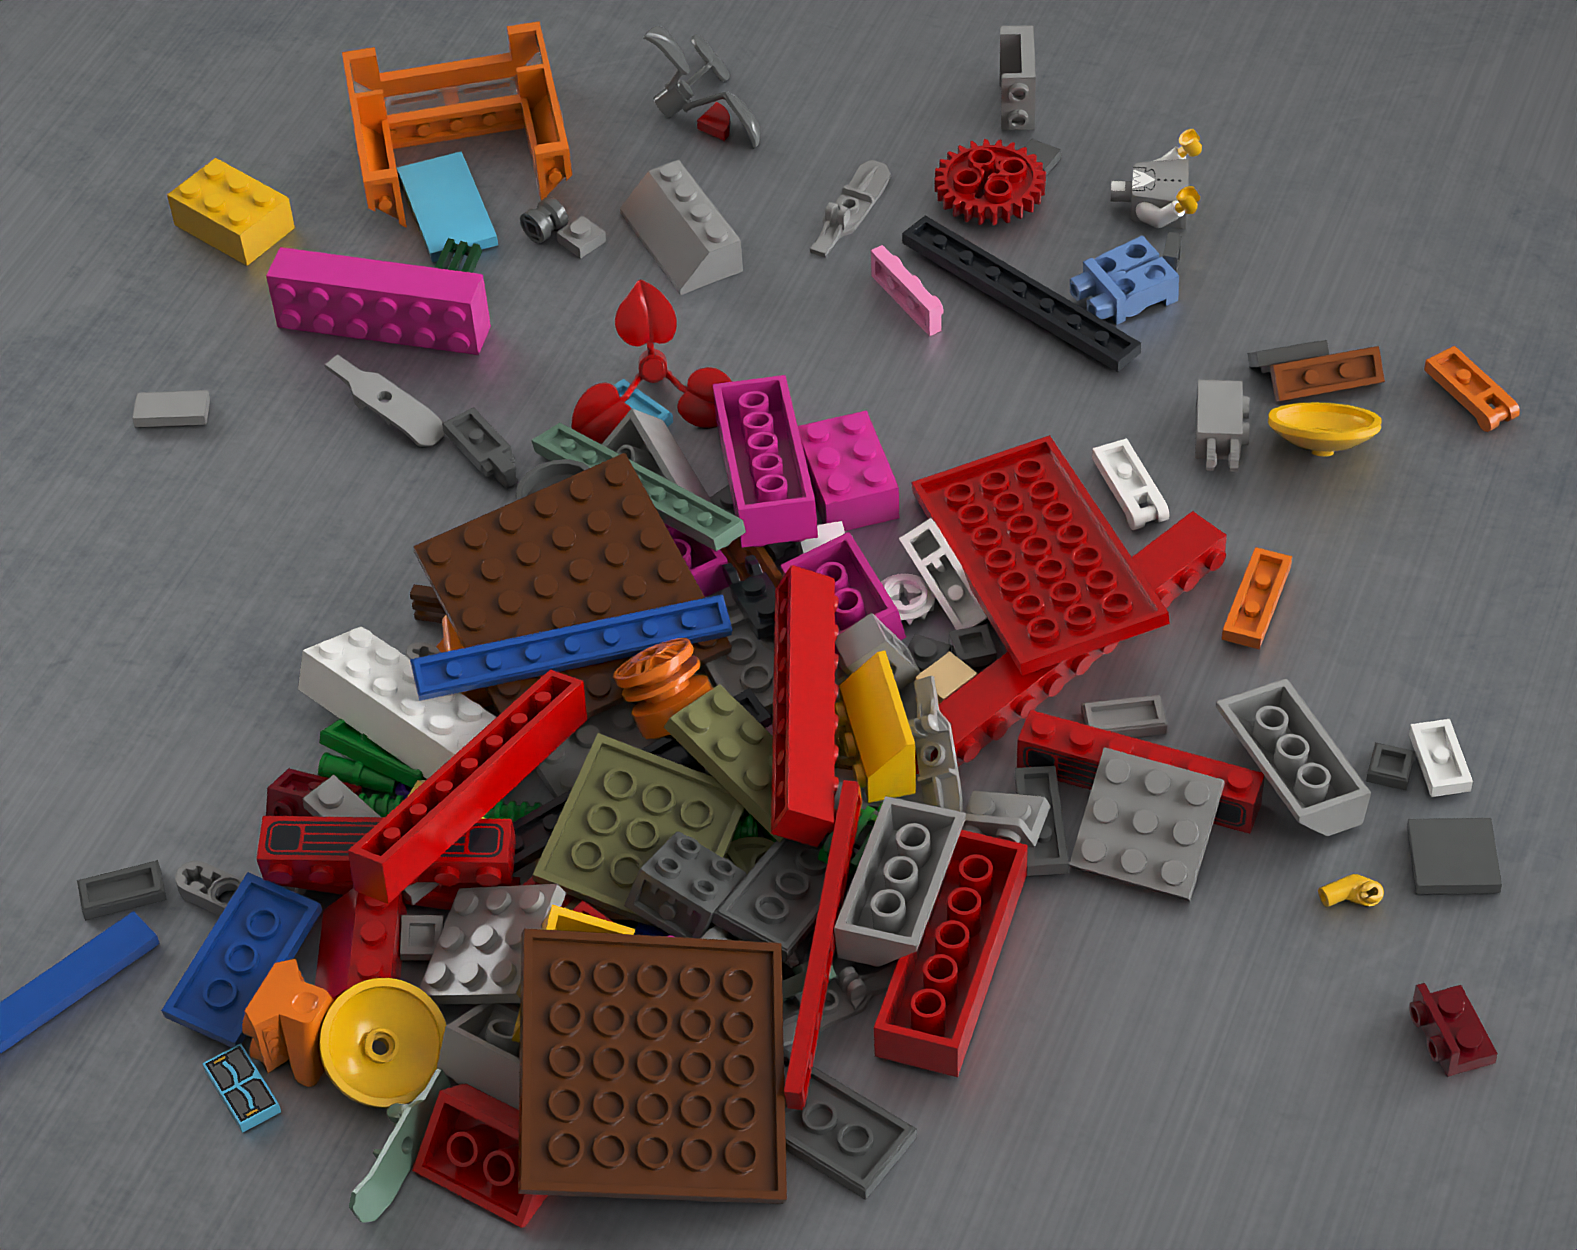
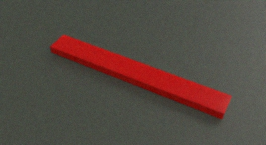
[784,780,862,1110]

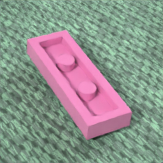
[871,245,943,337]

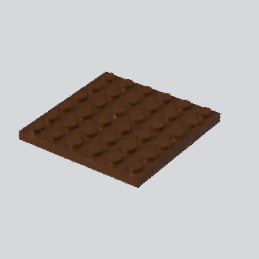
[413,453,732,719]
[518,928,787,1204]

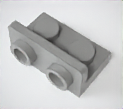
[962,790,1050,848]

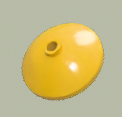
[1268,402,1382,456]
[319,978,447,1108]

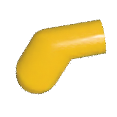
[1318,874,1384,907]

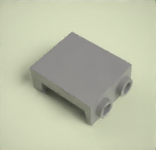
[999,25,1036,130]

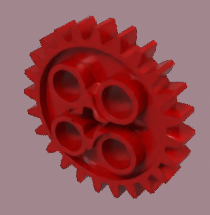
[934,139,1046,225]

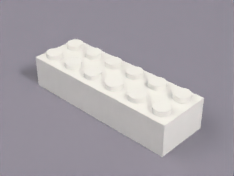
[298,627,496,779]

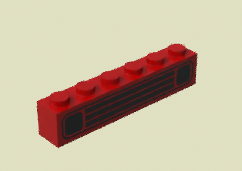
[1017,710,1265,834]
[256,816,516,886]

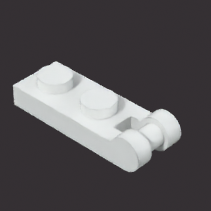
[1092,438,1169,530]

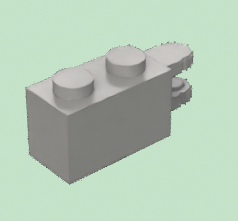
[1195,380,1250,472]

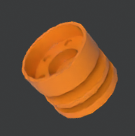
[613,638,713,739]

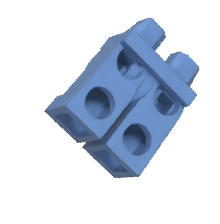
[1070,235,1179,325]

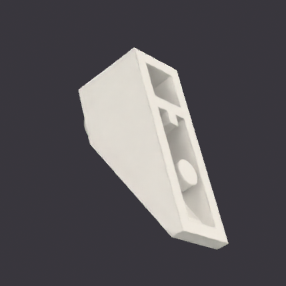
[899,518,988,630]

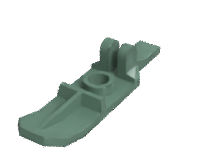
[349,1069,451,1223]

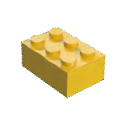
[167,158,295,266]

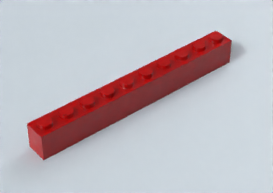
[933,511,1227,767]

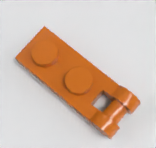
[1424,346,1520,432]

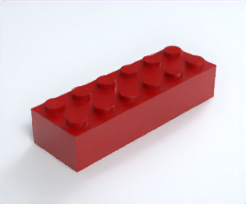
[874,830,1028,1077]

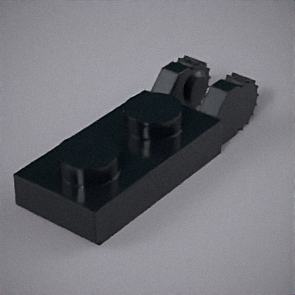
[722,555,776,640]

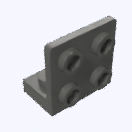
[624,832,747,938]

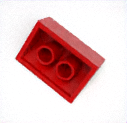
[315,888,407,1000]
[412,1083,548,1228]

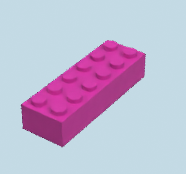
[266,247,491,355]
[713,375,818,548]

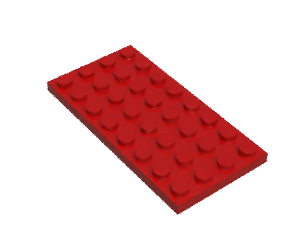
[911,435,1170,675]

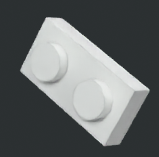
[1409,719,1473,797]

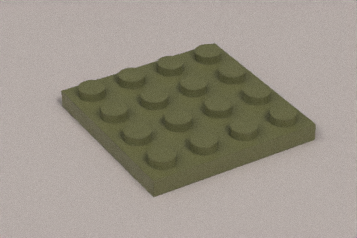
[533,733,745,933]

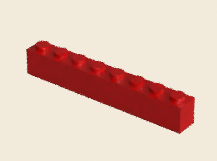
[771,565,839,847]
[348,670,587,904]

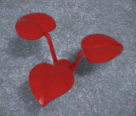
[571,279,732,444]

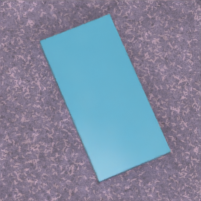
[397,151,498,262]

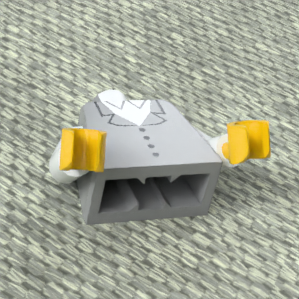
[1111,129,1202,229]

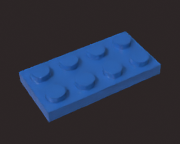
[161,872,322,1048]

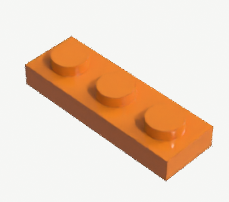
[1222,547,1292,650]

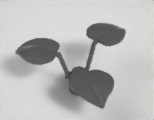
[643,26,761,149]

